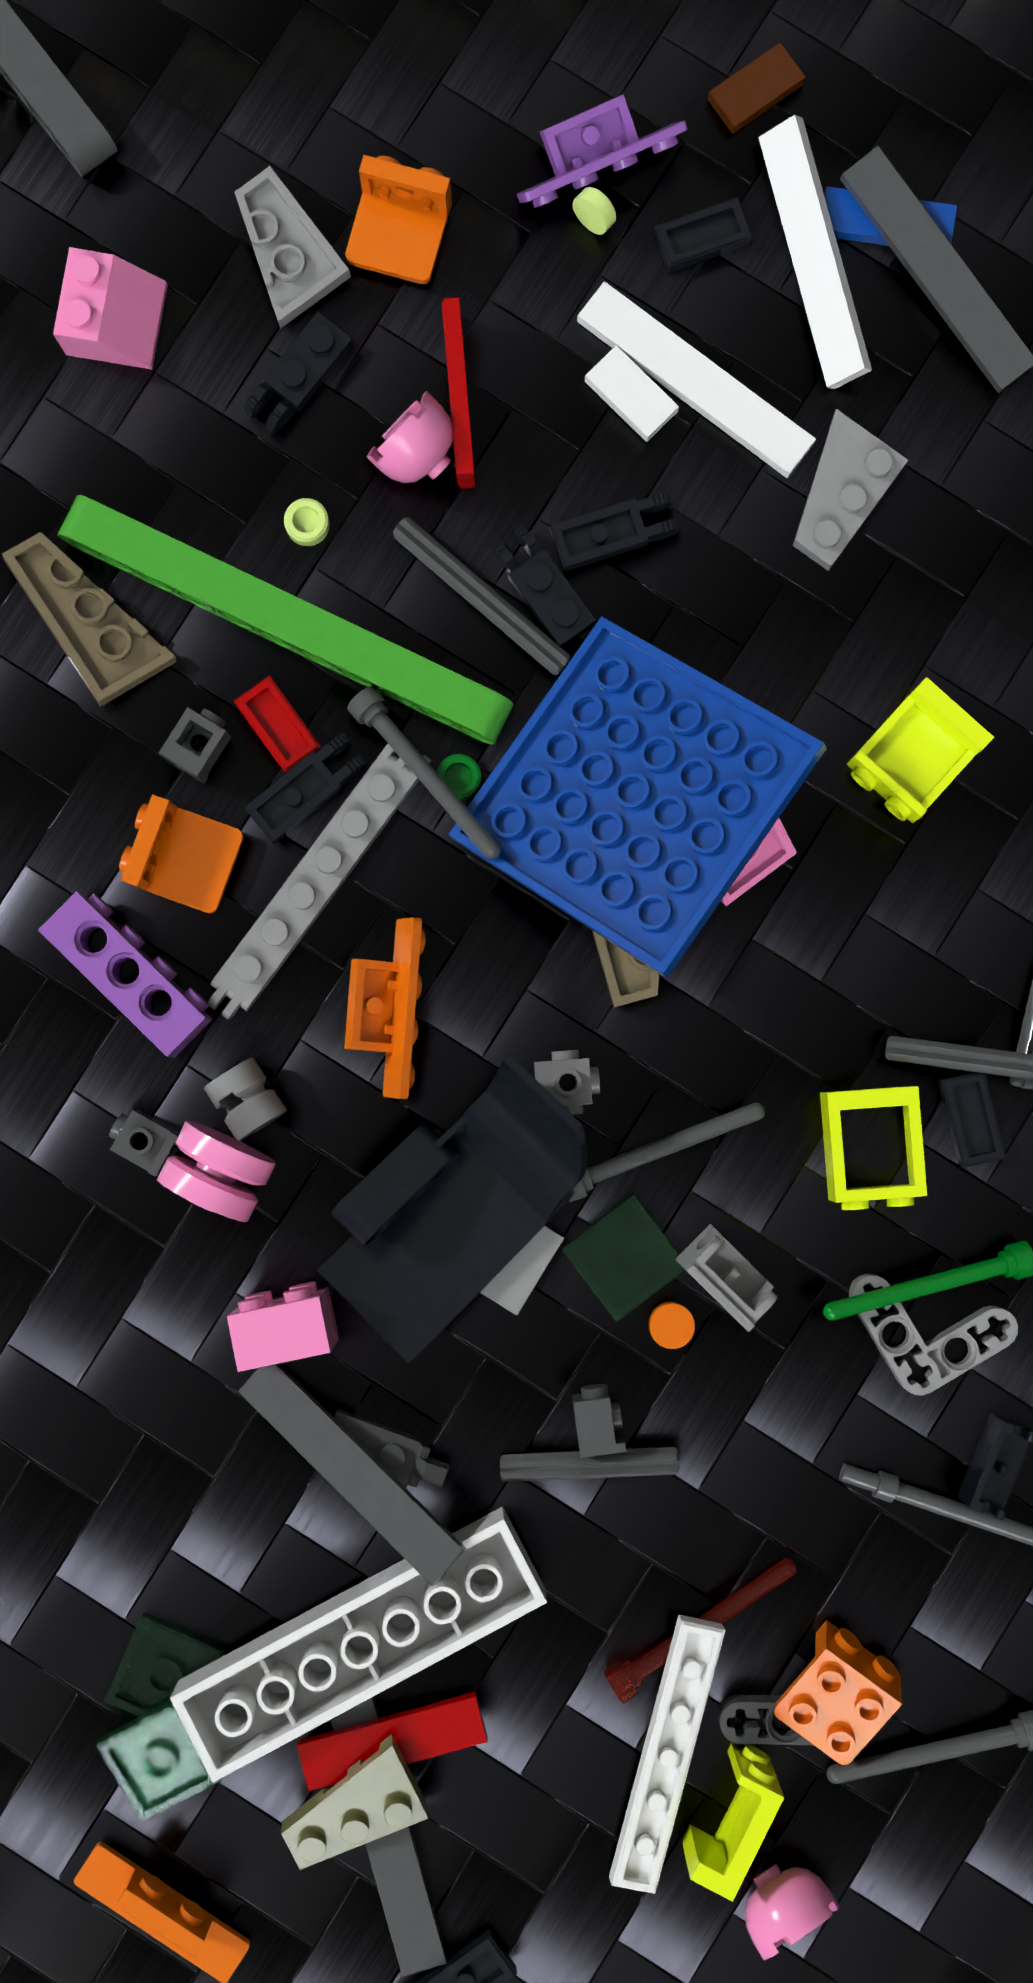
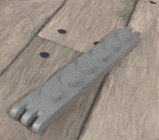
[208,744,432,1020]

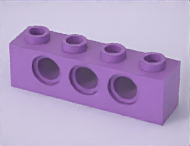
[38,891,213,1058]

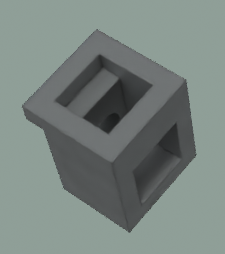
[159,707,231,784]
[109,1109,180,1177]
[572,1384,626,1458]

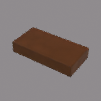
[707,42,806,134]

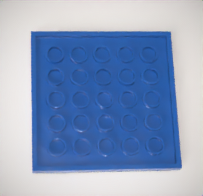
[448,616,826,978]

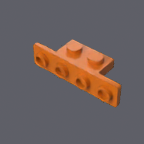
[344,917,425,1099]
[74,1841,250,1983]

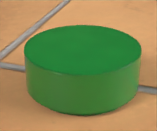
[437,754,481,801]

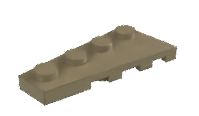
[2,532,177,707]

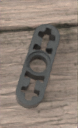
[717,1694,813,1745]

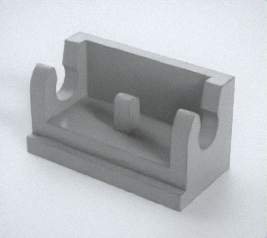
[675,1224,777,1332]

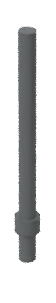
[839,1463,1033,1546]

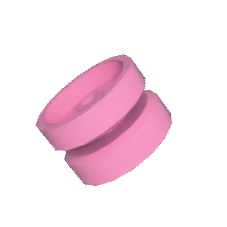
[157,1120,276,1222]

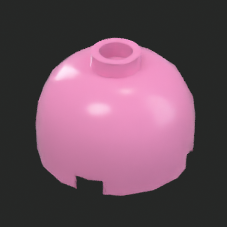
[366,391,453,483]
[744,1864,840,1960]

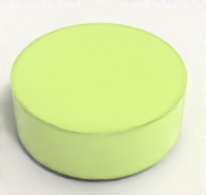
[572,187,616,235]
[284,498,330,546]

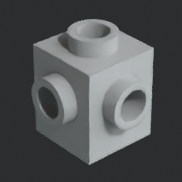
[534,1050,600,1114]

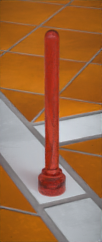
[604,1559,796,1704]

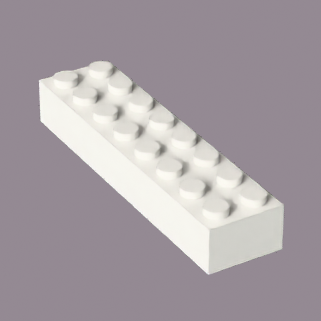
[170,1506,547,1783]

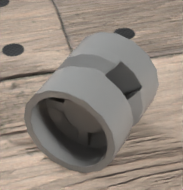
[204,1057,287,1142]

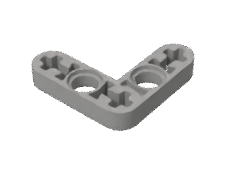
[849,1273,1018,1396]

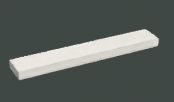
[758,115,872,389]
[577,281,816,478]
[609,1615,726,1894]

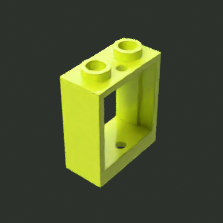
[820,1086,927,1210]

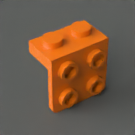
[345,155,452,284]
[119,794,244,914]
[774,1620,902,1765]

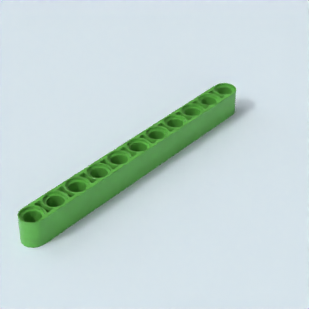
[57,495,514,745]

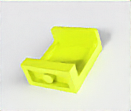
[847,677,994,823]
[682,1743,784,1902]

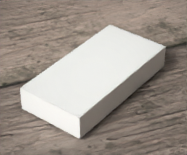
[585,345,679,442]

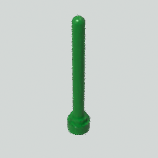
[823,1240,1033,1321]

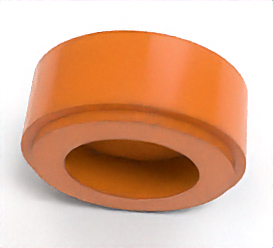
[648,1302,695,1349]

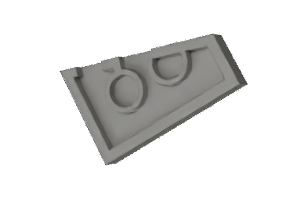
[235,166,351,329]
[792,409,908,571]

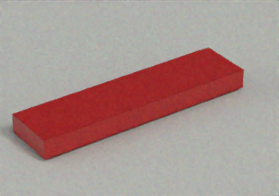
[442,297,475,489]
[297,1691,488,1791]

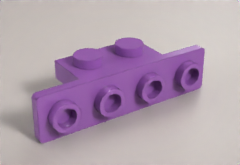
[517,94,688,208]

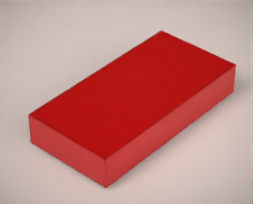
[234,675,322,774]

